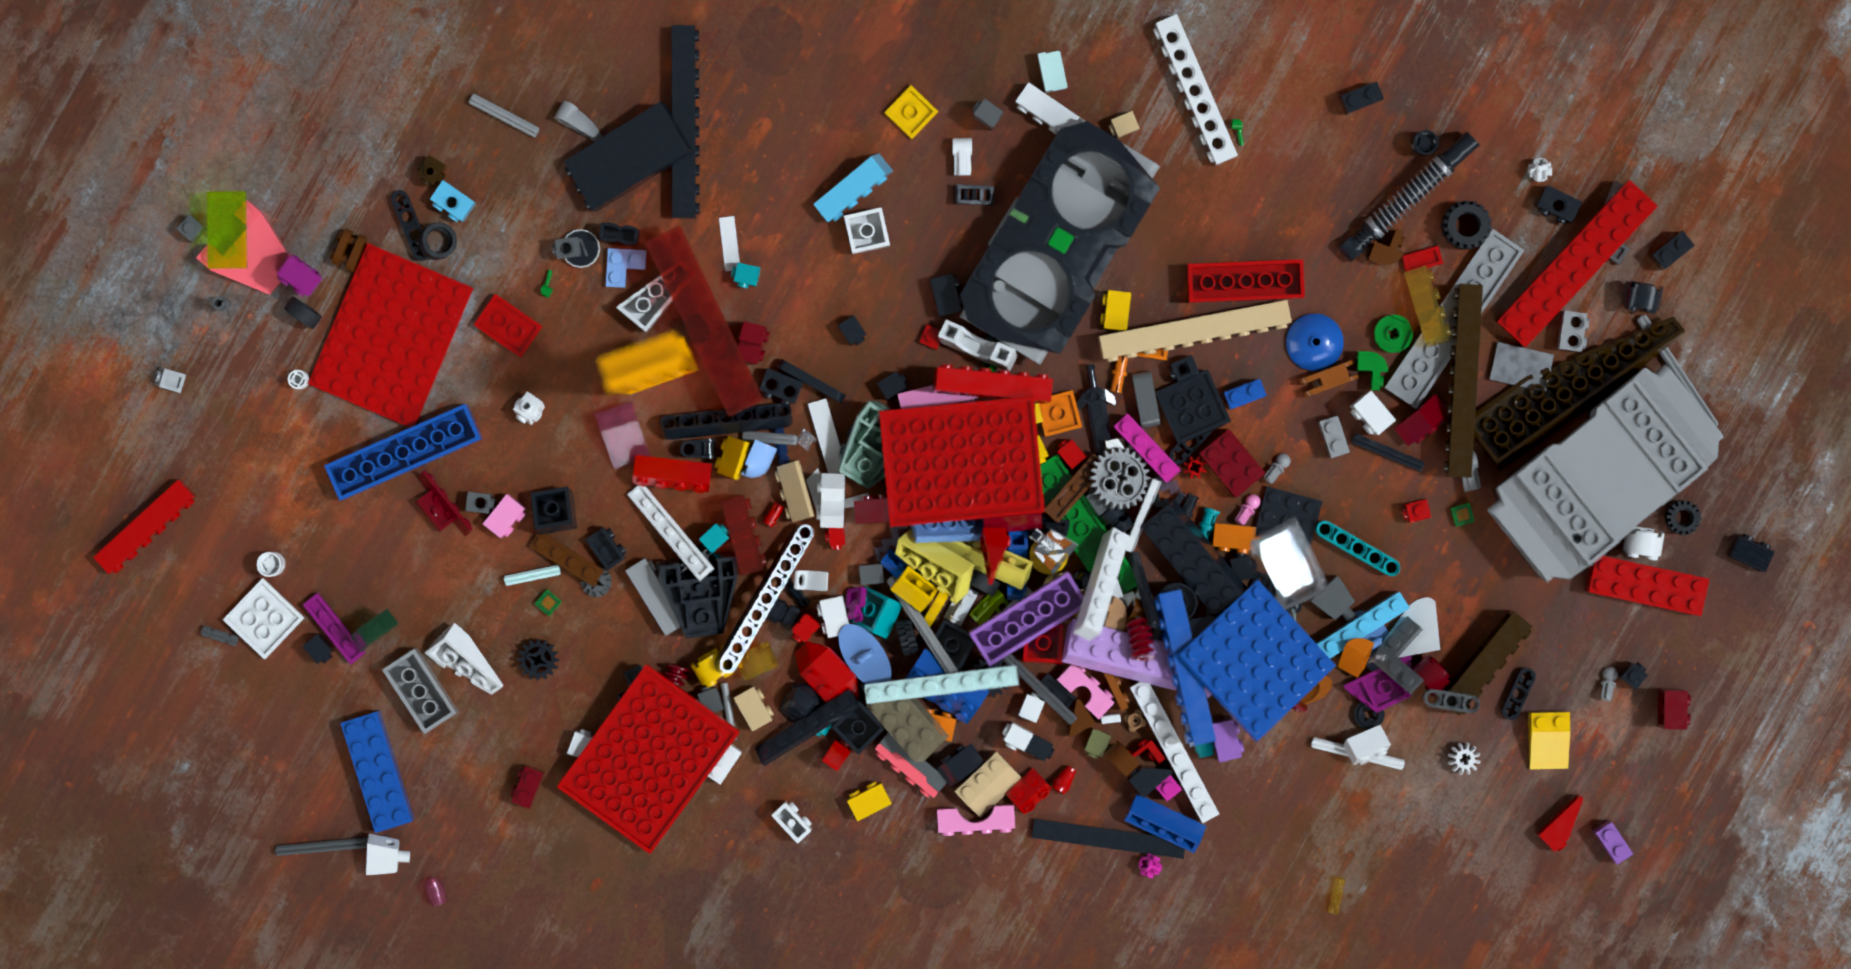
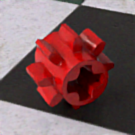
[1183,456,1206,479]

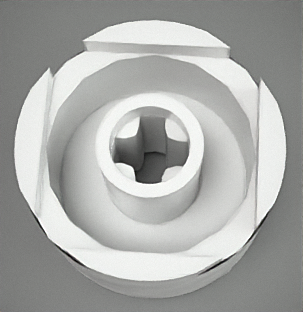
[1623,526,1665,560]

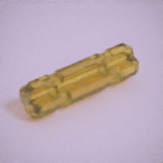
[1328,877,1346,915]

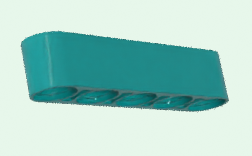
[1315,520,1400,576]

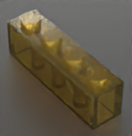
[1404,266,1452,348]

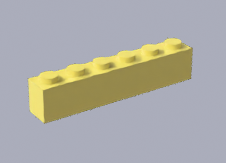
[936,541,1033,590]

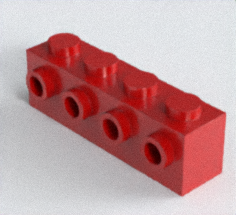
[633,455,712,493]

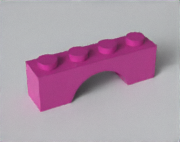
[1114,414,1181,484]

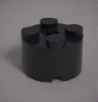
[1621,281,1664,314]

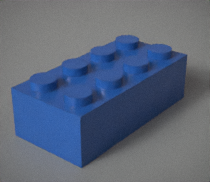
[905,649,989,724]

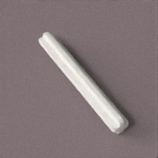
[1311,737,1405,770]

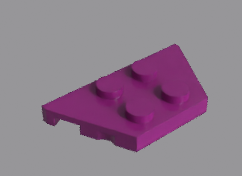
[1343,655,1411,713]

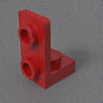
[1129,739,1165,763]

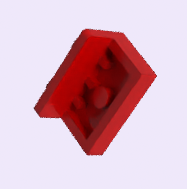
[1005,768,1053,814]

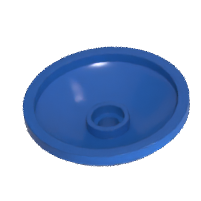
[1286,314,1344,371]

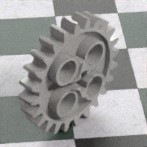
[1088,447,1151,510]

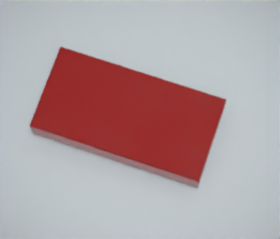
[1401,245,1443,274]

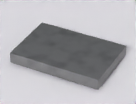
[1489,342,1554,392]

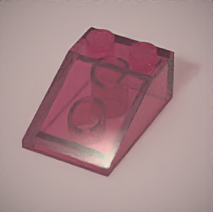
[595,402,650,469]

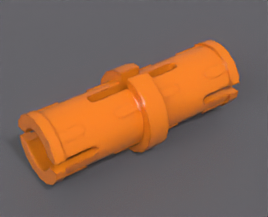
[1110,355,1128,393]

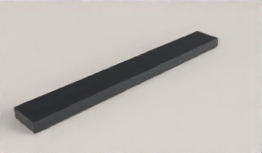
[1032,818,1185,859]

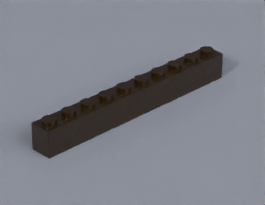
[1443,284,1483,478]

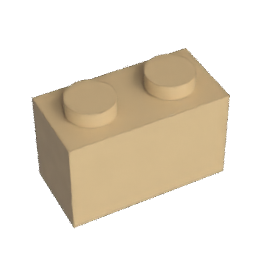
[734,686,774,731]

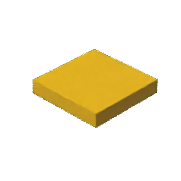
[884,85,938,139]

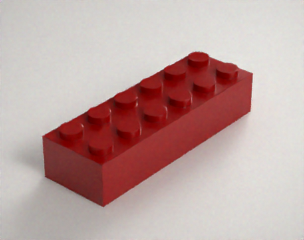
[1186,259,1305,303]
[932,364,1053,404]
[1585,556,1710,616]

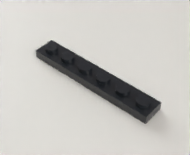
[755,689,860,766]

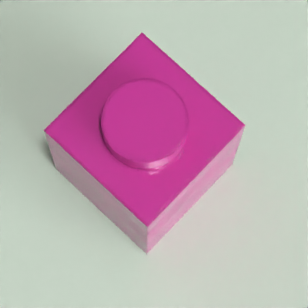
[1156,775,1182,801]

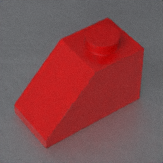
[822,739,851,771]

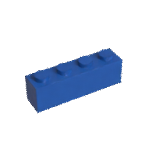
[1124,794,1206,853]

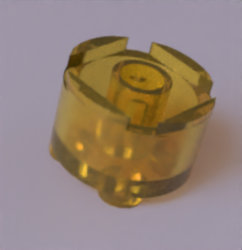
[738,641,779,681]

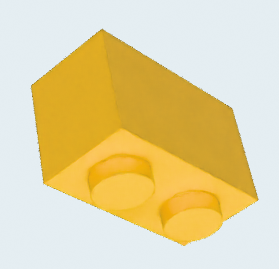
[1100,290,1131,331]
[890,566,938,612]
[847,781,892,821]

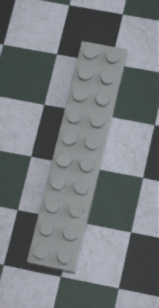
[1384,229,1525,409]

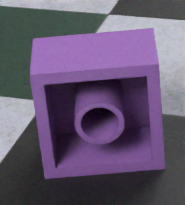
[1212,717,1244,762]

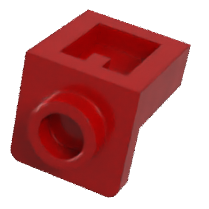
[1402,499,1431,523]

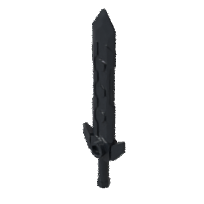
[1077,364,1116,490]

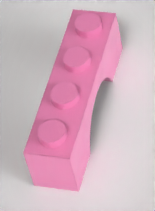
[937,804,1015,836]

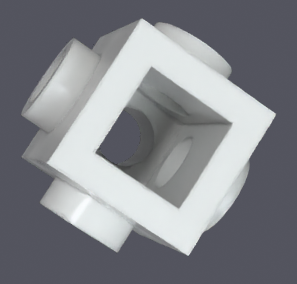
[513,391,545,425]

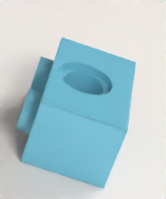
[430,180,476,222]

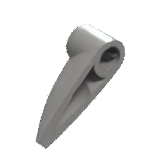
[554,101,602,142]

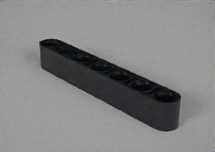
[659,403,793,440]

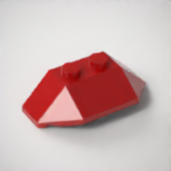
[795,641,860,703]

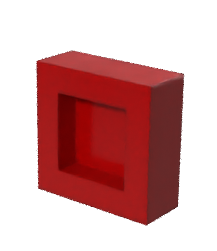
[919,325,941,350]

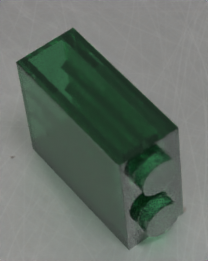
[350,608,399,653]

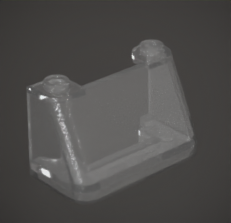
[1249,517,1328,610]

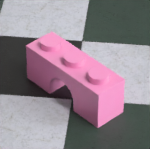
[1057,664,1114,719]

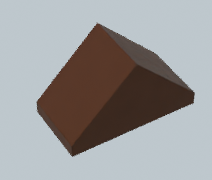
[1068,698,1095,738]

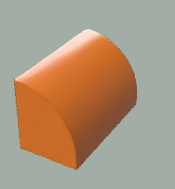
[1338,638,1374,678]

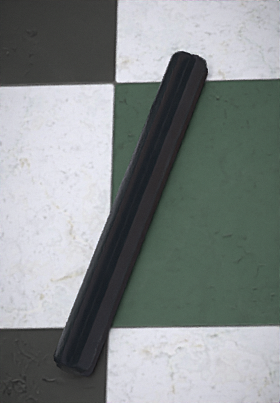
[1128,551,1160,629]

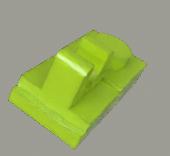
[969,589,1009,625]

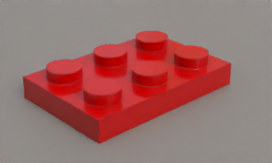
[474,294,543,358]

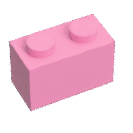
[483,494,527,538]

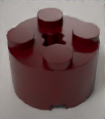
[1412,653,1455,697]

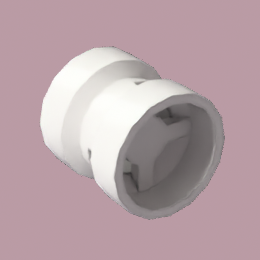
[288,370,310,389]

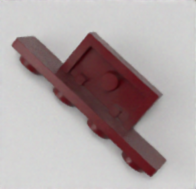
[415,470,473,536]

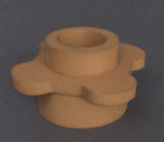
[1124,709,1146,732]

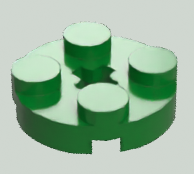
[1374,314,1413,353]

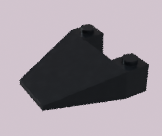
[656,552,738,639]

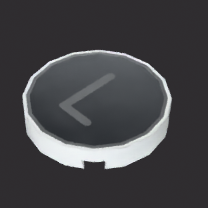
[562,229,600,268]

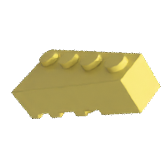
[895,529,975,604]

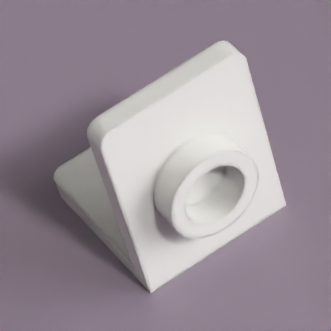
[794,570,828,591]

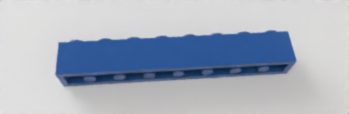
[1154,590,1216,747]

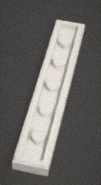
[627,486,715,581]

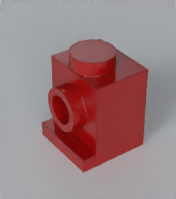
[825,528,846,550]

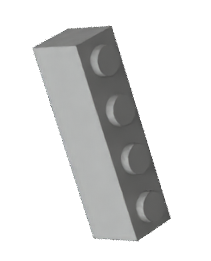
[625,558,680,636]

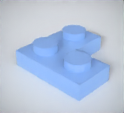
[606,248,647,288]

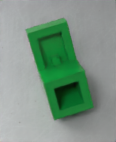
[1356,351,1388,391]

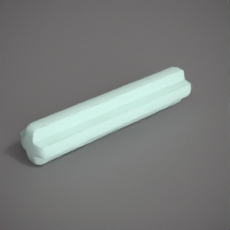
[504,565,561,586]

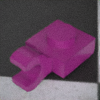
[845,586,867,623]

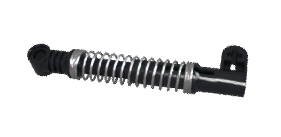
[1338,131,1480,263]

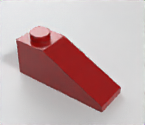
[980,527,1010,585]
[1536,795,1583,852]

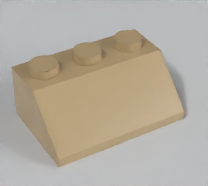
[774,460,815,522]
[955,751,1022,818]

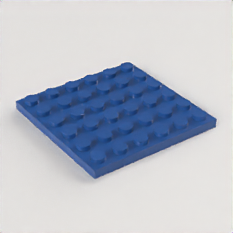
[1178,580,1336,742]

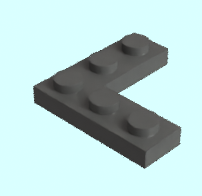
[1369,616,1424,695]

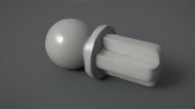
[1264,453,1291,484]
[1600,667,1618,701]

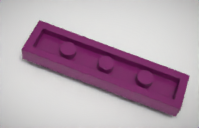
[303,593,366,665]

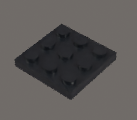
[1155,369,1231,445]
[1255,486,1323,557]

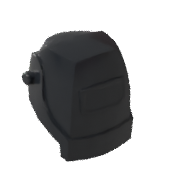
[779,683,821,723]

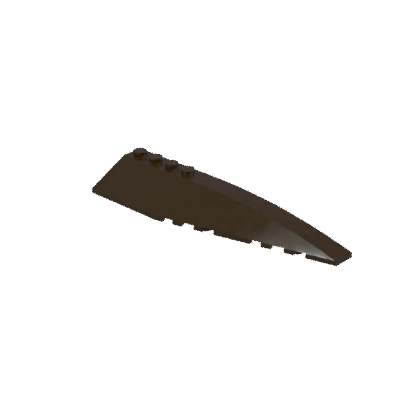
[1474,316,1685,472]

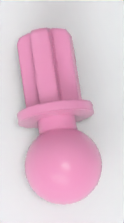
[1235,494,1261,526]

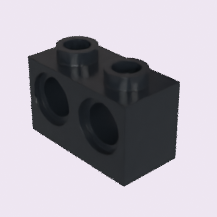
[759,368,804,406]

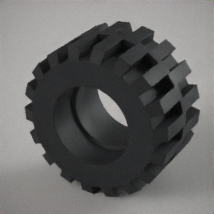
[1441,200,1492,250]

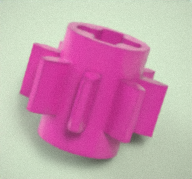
[1138,853,1162,879]

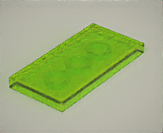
[207,191,248,269]

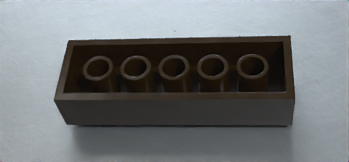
[1445,610,1532,716]

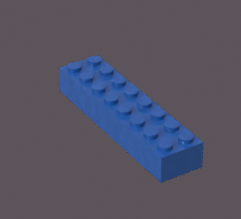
[324,404,483,501]

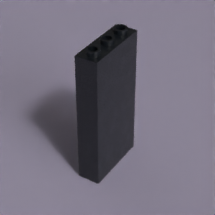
[564,101,693,212]

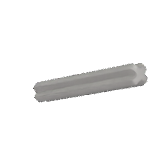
[469,94,539,137]

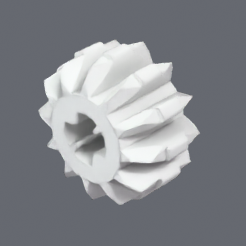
[1448,742,1481,775]

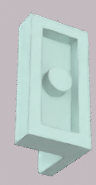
[1037,51,1067,93]

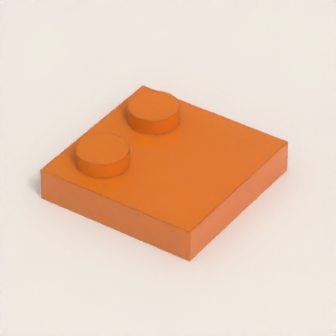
[1036,390,1082,437]

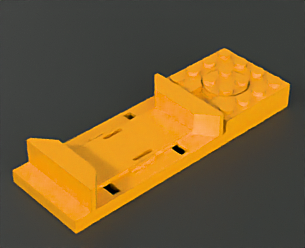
[599,333,699,396]

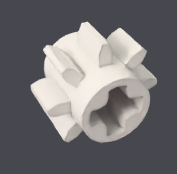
[1528,158,1552,182]

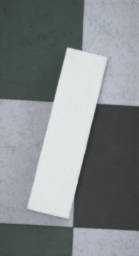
[808,399,843,474]
[1126,478,1163,552]

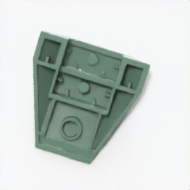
[838,400,891,489]

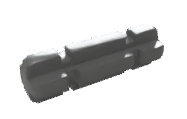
[201,626,239,646]

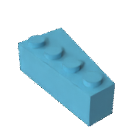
[813,153,893,222]

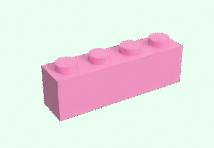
[898,385,978,409]

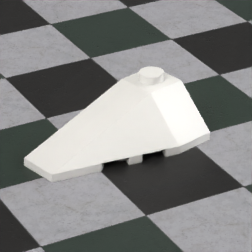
[425,623,503,695]

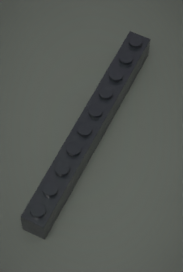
[672,25,700,219]

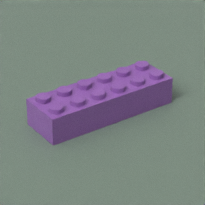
[969,571,1084,666]

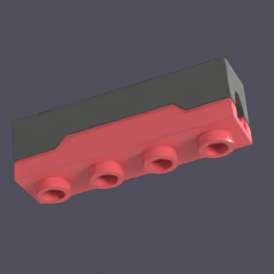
[875,732,947,798]

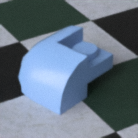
[741,440,777,478]

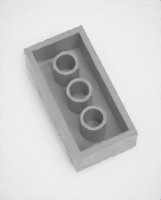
[382,648,459,734]

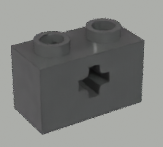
[973,99,1003,130]

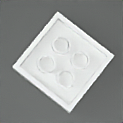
[223,578,305,660]

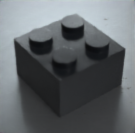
[531,486,578,535]
[927,619,976,672]
[832,699,885,755]

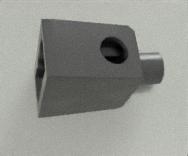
[1310,576,1356,623]

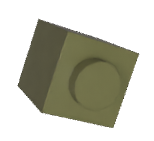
[1084,728,1111,759]

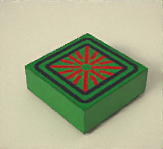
[1450,503,1475,527]
[535,589,562,616]

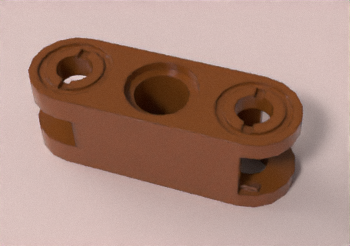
[1299,360,1359,398]

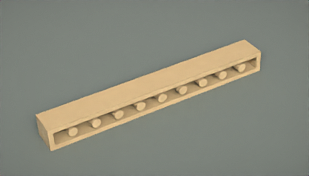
[1098,300,1292,362]

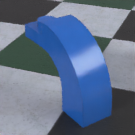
[1007,531,1028,600]

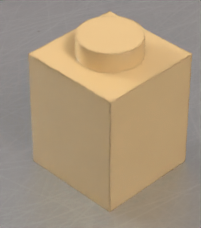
[1109,111,1140,139]

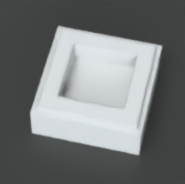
[1101,713,1121,724]

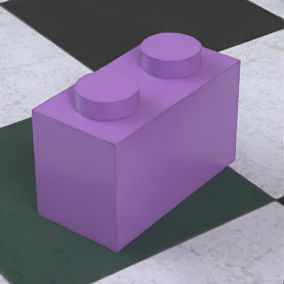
[1593,820,1633,865]

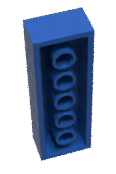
[340,710,415,833]

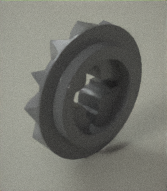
[581,567,612,597]

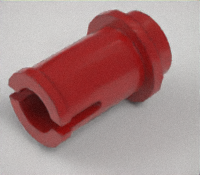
[763,502,784,528]

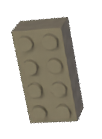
[866,679,949,762]

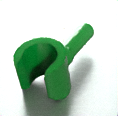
[1231,119,1244,146]
[541,270,553,298]

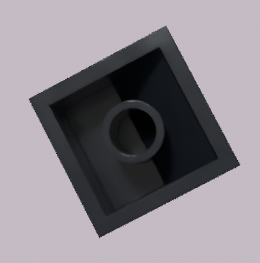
[1127,765,1173,798]

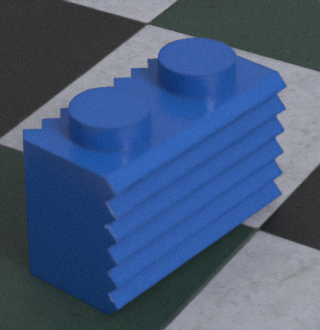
[1223,379,1267,410]

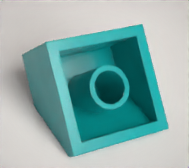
[848,586,902,639]

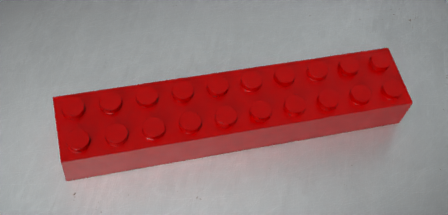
[1495,180,1658,348]

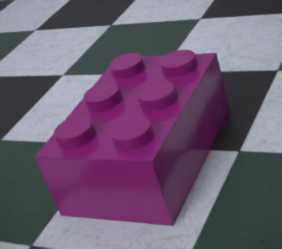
[276,251,322,297]

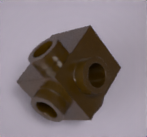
[417,155,448,186]

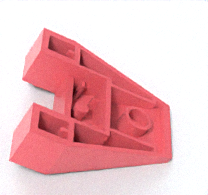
[196,200,288,295]

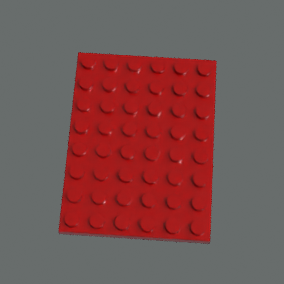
[308,243,474,428]
[879,396,1045,527]
[557,664,740,854]

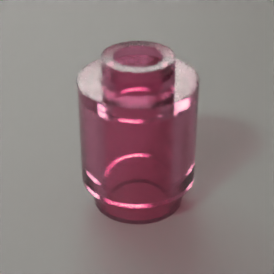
[423,877,447,907]

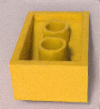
[715,436,751,480]
[1528,711,1570,769]

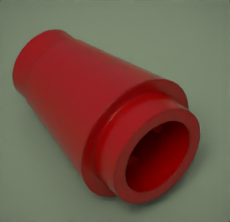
[1052,765,1076,795]

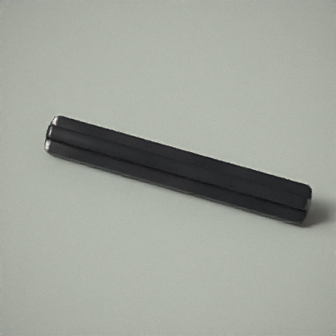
[1352,434,1424,472]

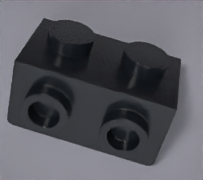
[585,526,627,571]

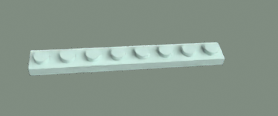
[864,666,1019,704]

